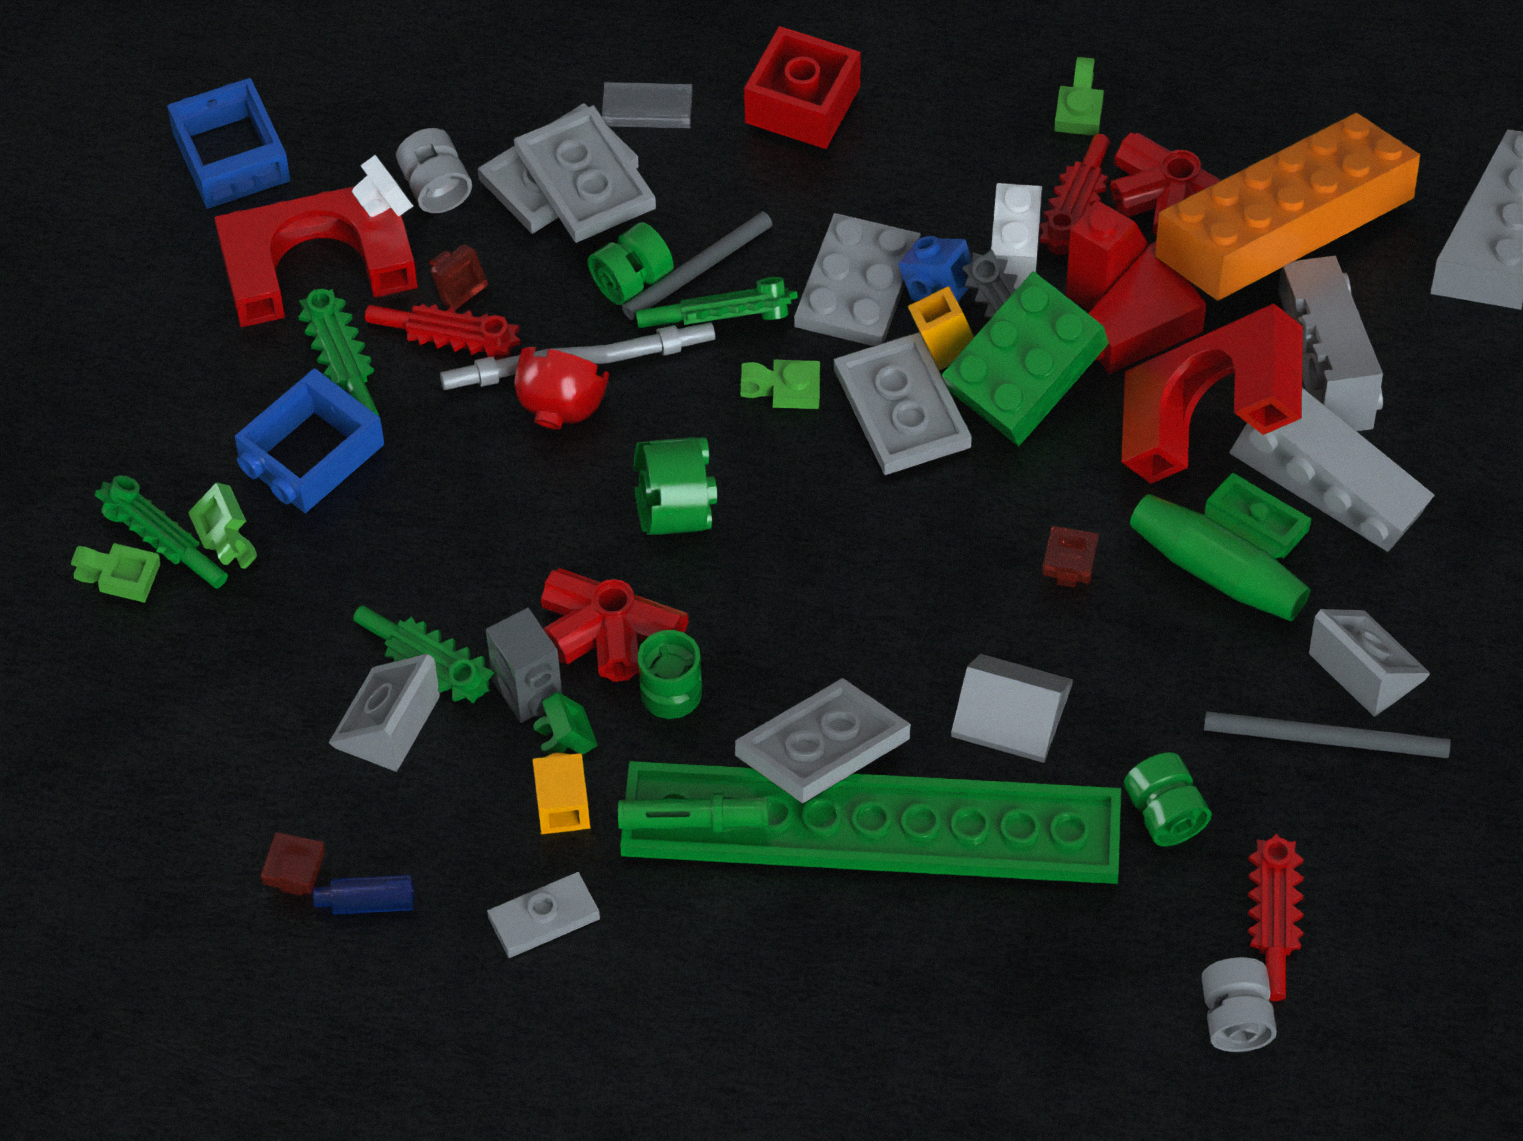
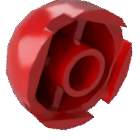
[514,347,609,430]

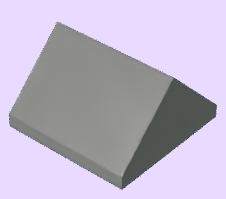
[1309,609,1430,717]
[329,654,440,772]
[951,654,1073,763]

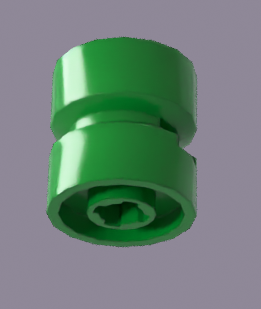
[588,222,674,305]
[637,630,702,719]
[1124,752,1212,847]

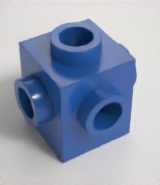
[898,236,972,302]

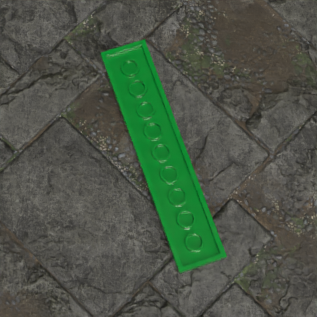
[620,761,1121,884]

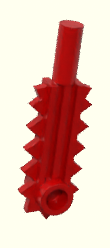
[1039,134,1110,255]
[365,303,520,360]
[1248,833,1304,1001]

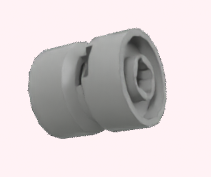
[396,128,472,213]
[1201,957,1277,1052]

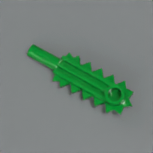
[636,277,798,328]
[298,289,379,416]
[95,475,228,589]
[353,605,494,704]

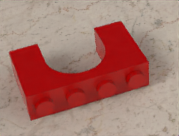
[214,186,418,327]
[1122,304,1303,484]

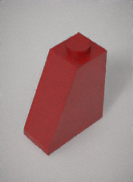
[1066,200,1149,311]
[1089,242,1206,374]

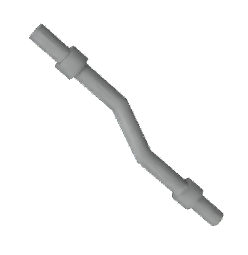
[440,322,715,390]

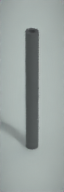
[622,211,772,320]

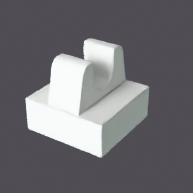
[352,155,413,217]

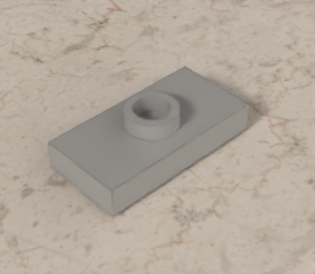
[487,872,600,958]

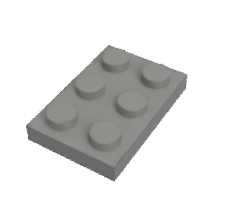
[478,103,639,234]
[514,105,656,243]
[794,213,920,346]
[834,332,972,475]
[735,678,910,803]

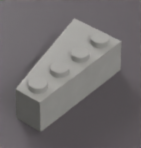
[1229,388,1434,552]

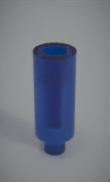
[313,874,414,915]

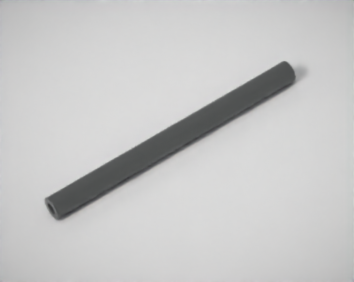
[1204,711,1451,758]

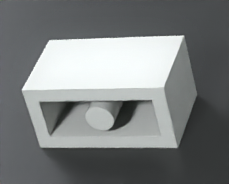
[991,183,1042,289]

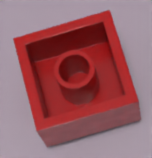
[744,26,861,149]

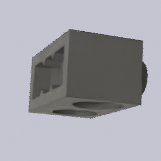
[486,608,562,723]

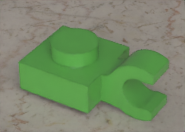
[1055,57,1104,136]
[741,360,820,409]
[188,483,257,569]
[71,543,160,603]

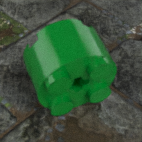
[634,437,717,535]

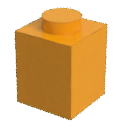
[908,286,974,371]
[533,753,590,835]

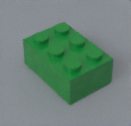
[942,271,1109,447]

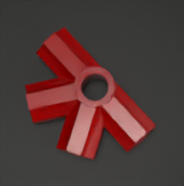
[1110,132,1222,235]
[541,568,689,682]

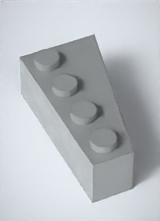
[1431,129,1523,310]
[1278,256,1383,431]

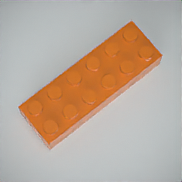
[1155,113,1420,301]

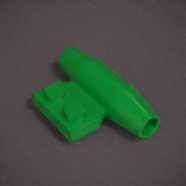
[1130,473,1312,621]

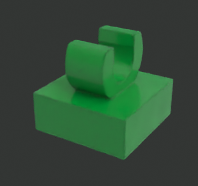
[533,692,598,756]

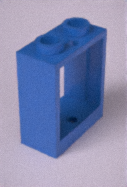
[167,78,291,209]
[235,368,384,513]

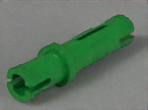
[618,793,769,833]

